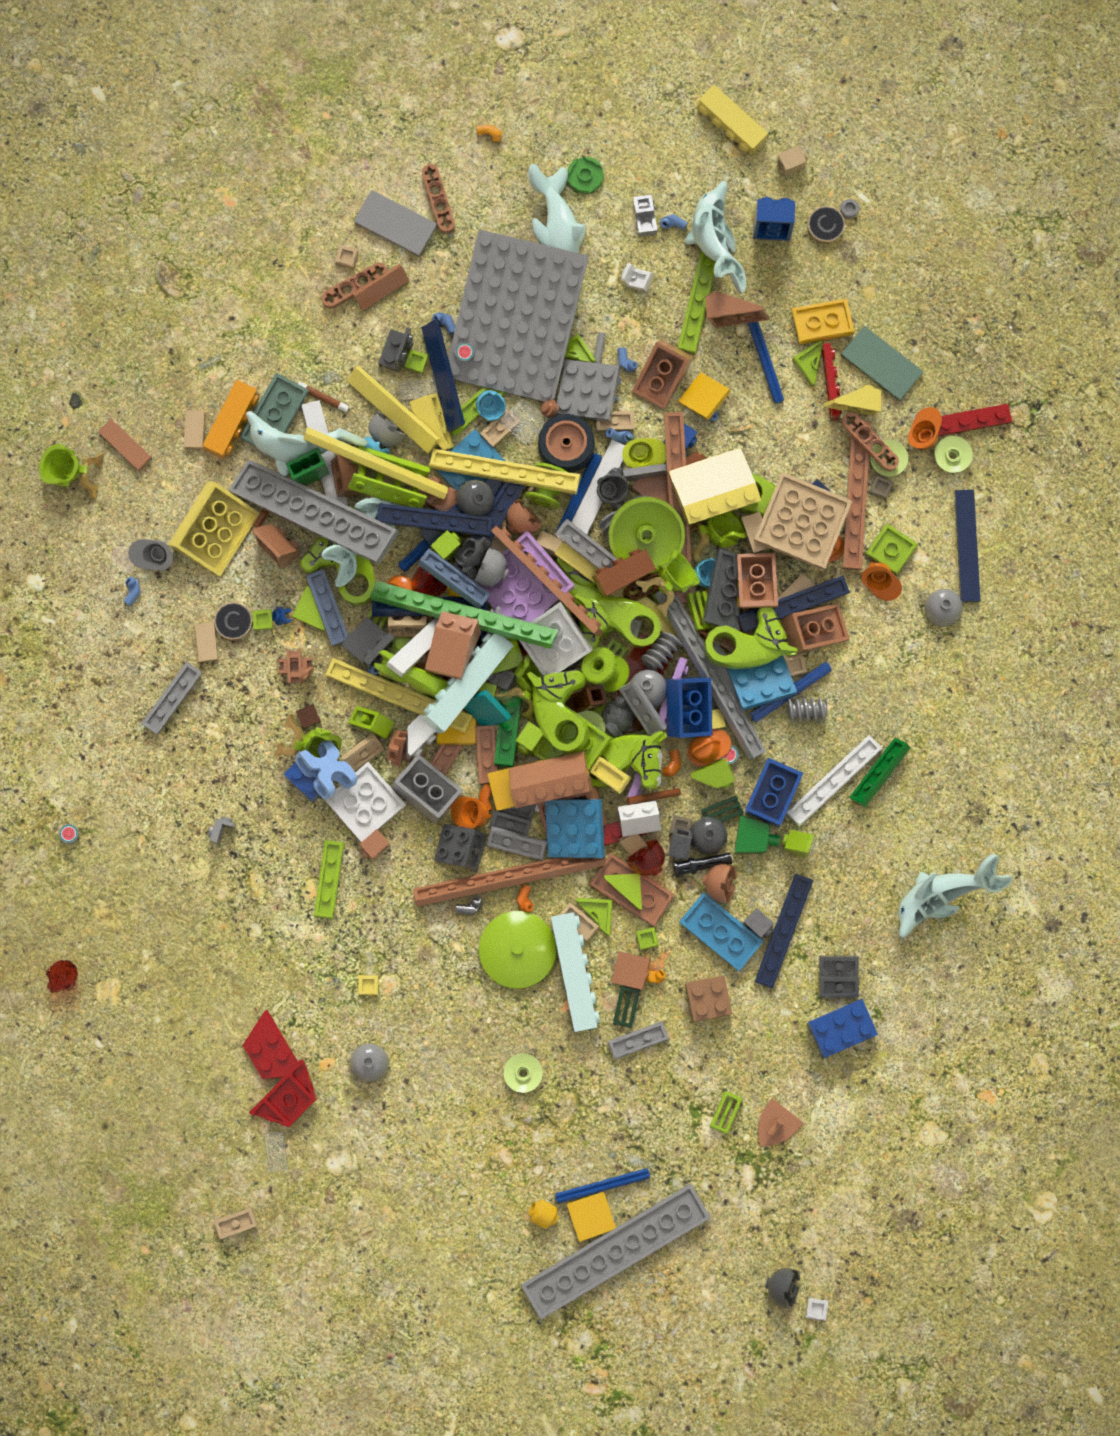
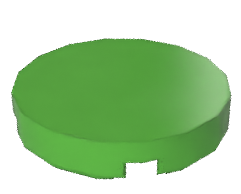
[567,157,604,194]

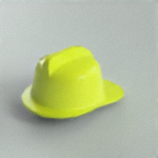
[622,438,666,468]

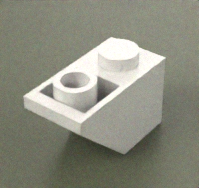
[406,714,437,760]

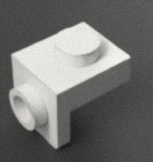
[621,263,654,292]

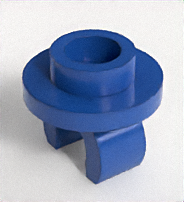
[272,606,292,626]

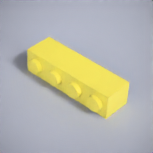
[698,85,768,155]

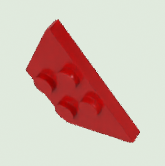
[243,1010,298,1079]
[249,1058,317,1127]

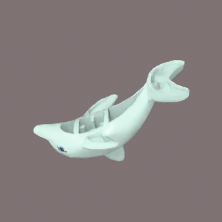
[528,163,586,253]
[685,181,746,293]
[246,411,369,476]
[322,497,402,587]
[897,854,1013,938]

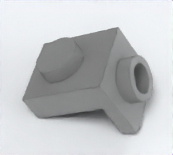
[208,816,236,845]

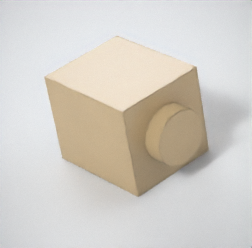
[777,146,807,177]

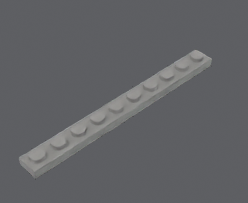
[654,591,766,761]

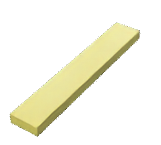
[347,366,440,454]

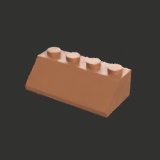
[509,751,593,808]

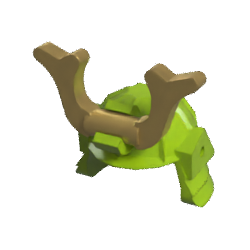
[39,444,104,499]
[689,511,747,562]
[636,549,700,617]
[495,654,543,722]
[274,713,341,758]

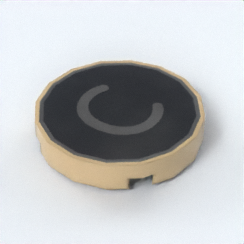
[808,206,845,243]
[214,602,253,641]

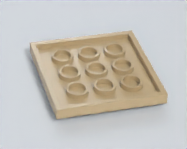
[754,472,852,570]

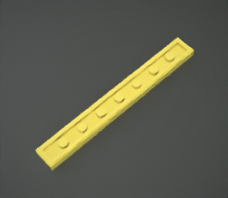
[303,427,448,499]
[429,449,581,494]
[554,542,680,640]
[325,658,473,734]

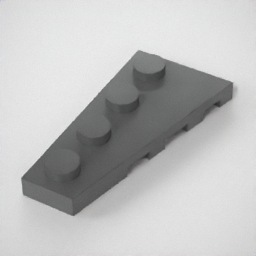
[702,549,740,631]

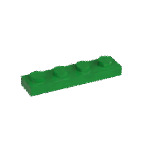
[494,690,522,767]
[849,738,911,808]

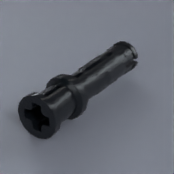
[673,852,732,878]

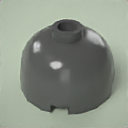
[455,480,494,516]
[690,816,728,855]
[765,1268,800,1309]

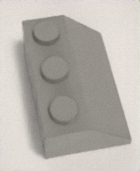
[392,754,463,825]

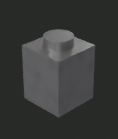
[668,827,692,860]
[743,908,774,938]

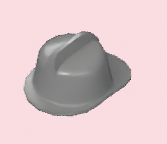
[128,539,173,570]

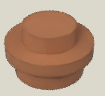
[541,399,559,418]

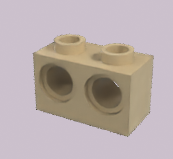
[388,616,427,638]

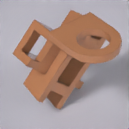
[278,649,314,684]
[387,730,424,767]

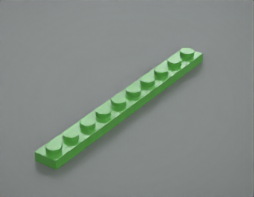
[370,581,558,649]

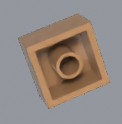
[685,975,732,1023]

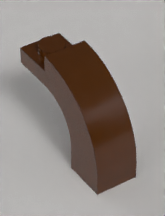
[565,685,608,713]

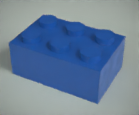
[753,197,796,241]
[666,677,712,738]
[744,758,803,828]
[807,999,878,1059]

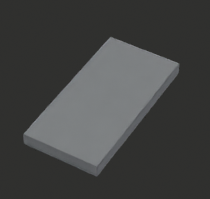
[354,190,437,257]

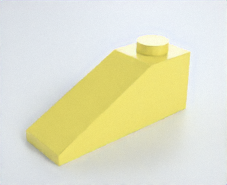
[824,385,881,416]
[410,393,454,450]

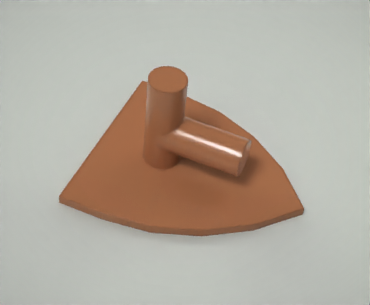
[758,1098,803,1146]

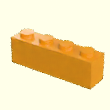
[202,379,259,460]

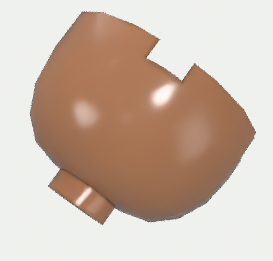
[506,498,543,536]
[703,864,737,903]

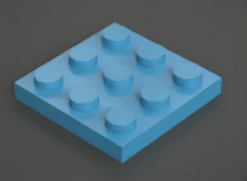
[435,429,505,491]
[726,655,797,711]
[545,799,605,858]

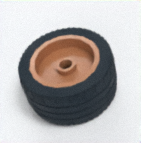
[538,414,595,473]

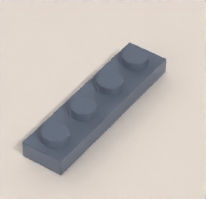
[417,549,490,609]
[306,569,348,647]

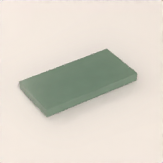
[841,326,923,402]
[239,373,309,448]

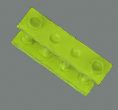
[348,446,430,508]

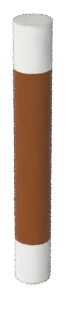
[298,381,350,413]

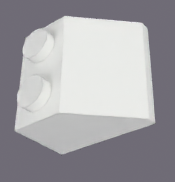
[617,800,661,837]

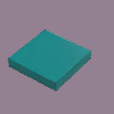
[464,690,511,726]

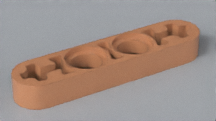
[422,164,455,234]
[322,263,387,309]
[842,412,899,472]

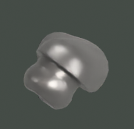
[455,896,483,916]

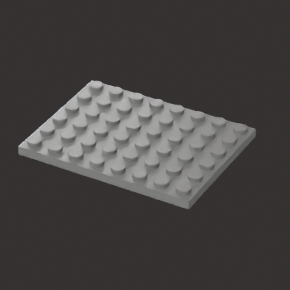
[448,229,589,402]

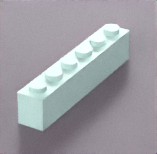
[421,632,514,734]
[551,912,600,1032]

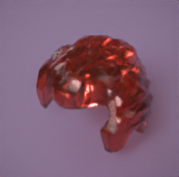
[45,960,78,993]

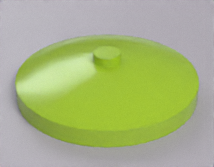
[608,497,685,573]
[479,911,556,989]

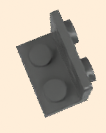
[378,327,414,373]
[342,617,395,670]
[434,824,487,872]

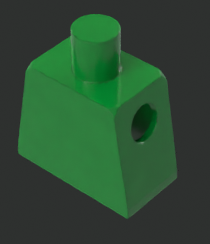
[286,447,330,486]
[734,816,780,854]

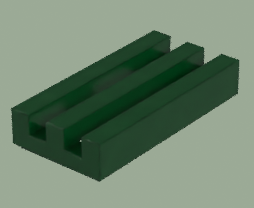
[701,795,744,822]
[613,986,640,1028]

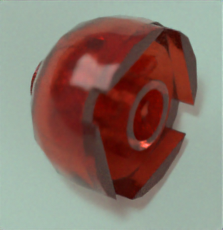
[412,566,448,597]
[627,839,666,876]

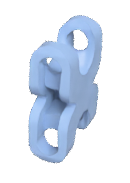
[295,740,357,799]

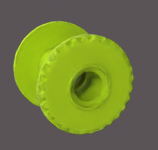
[525,462,567,509]
[581,647,630,692]

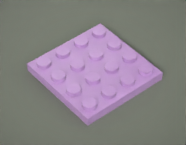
[473,531,576,622]

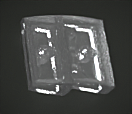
[500,398,549,446]

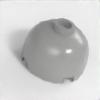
[368,411,406,447]
[475,548,509,587]
[924,589,963,627]
[630,669,667,708]
[350,1043,389,1082]

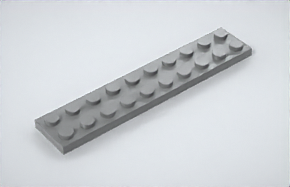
[228,459,399,565]
[521,1184,711,1319]

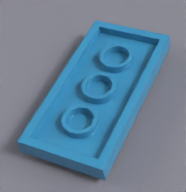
[679,892,764,972]

